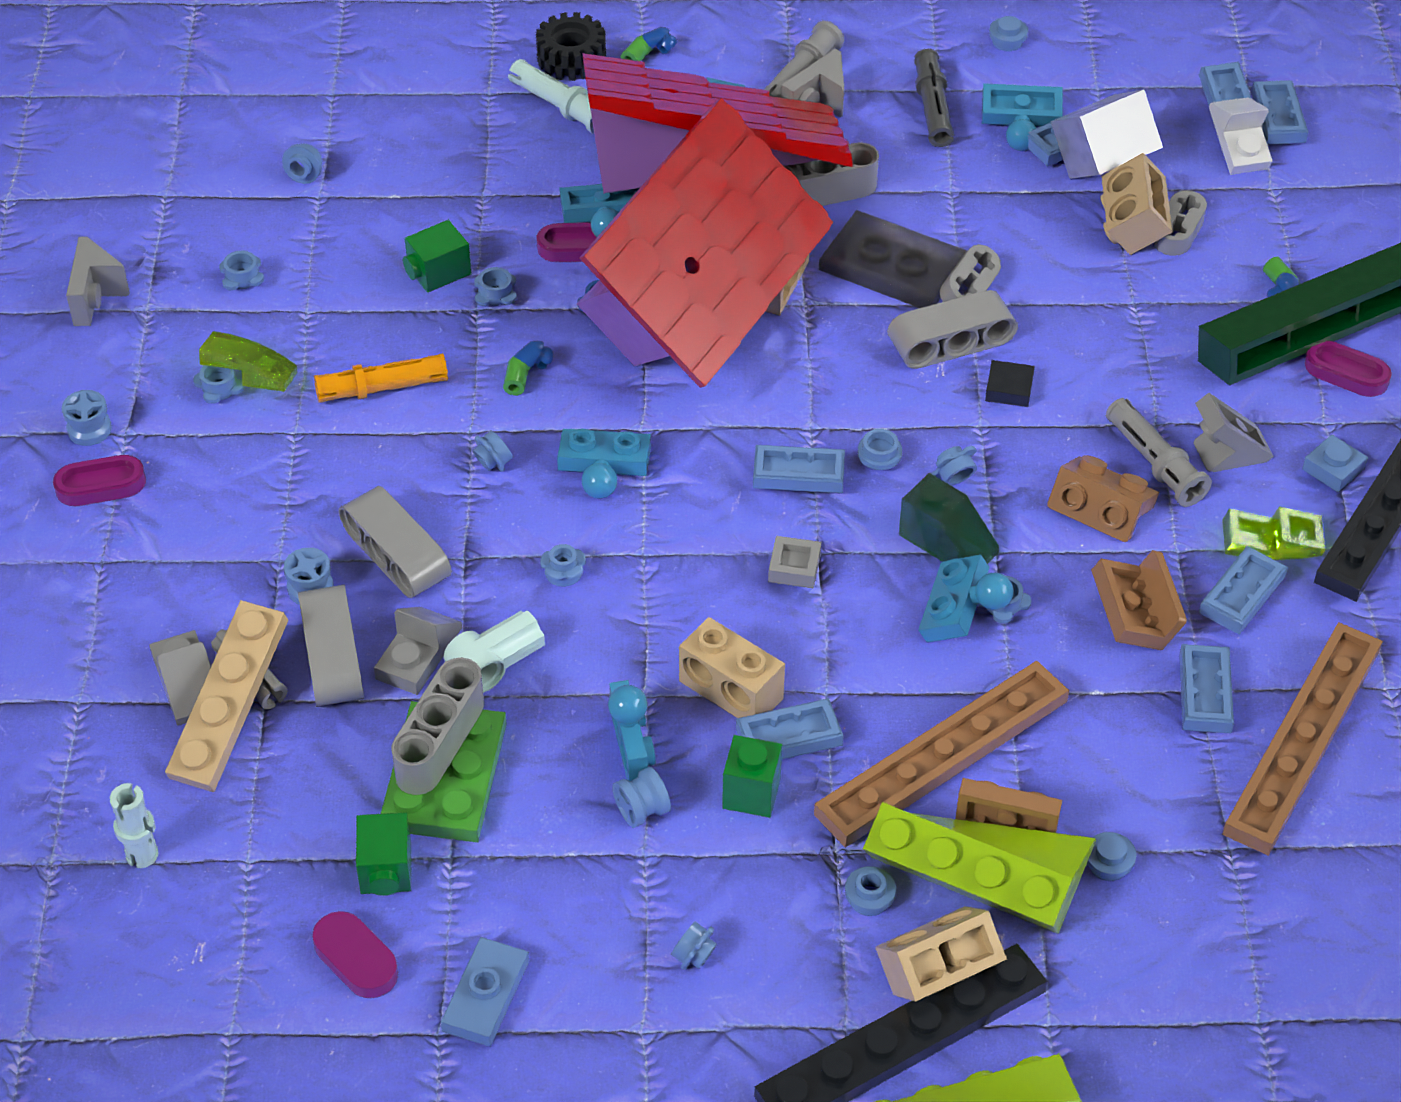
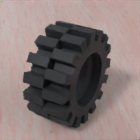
[536,12,606,81]

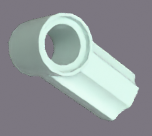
[444,610,545,693]

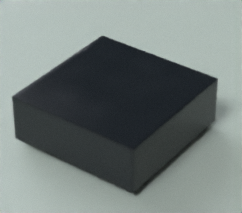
[985,360,1035,407]

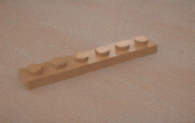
[1222,622,1383,856]
[814,660,1069,848]

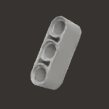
[784,142,879,206]
[887,290,1018,369]
[339,486,452,598]
[298,584,364,707]
[391,657,484,795]

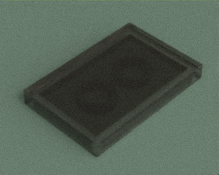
[819,210,967,308]

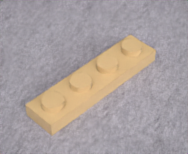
[165,600,288,792]

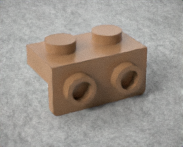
[1047,455,1159,542]
[1091,550,1187,650]
[955,778,1062,833]

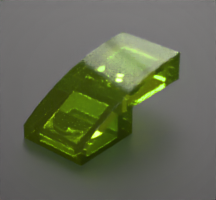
[199,331,297,392]
[1222,506,1326,560]

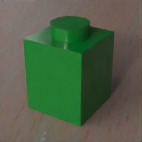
[403,219,472,293]
[722,735,782,818]
[356,812,411,896]

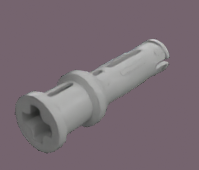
[764,21,844,98]
[1106,398,1212,507]

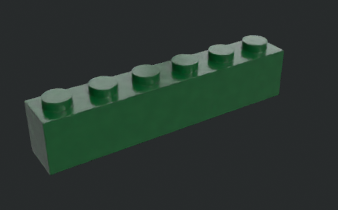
[1198,242,1401,386]

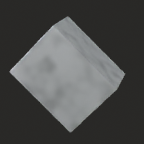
[1051,90,1163,179]

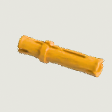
[314,353,448,403]

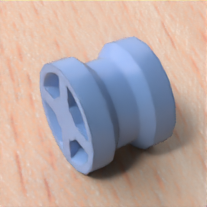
[61,390,112,446]
[283,548,334,605]
[612,767,671,828]

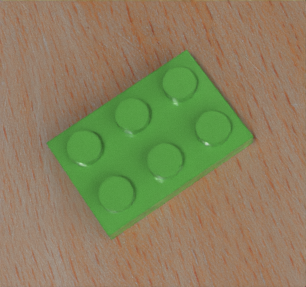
[381,701,507,842]

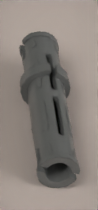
[914,48,954,147]

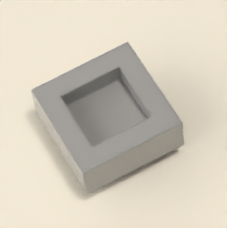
[768,536,821,588]

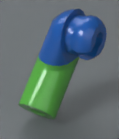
[621,27,677,61]
[1263,257,1300,297]
[503,341,554,396]

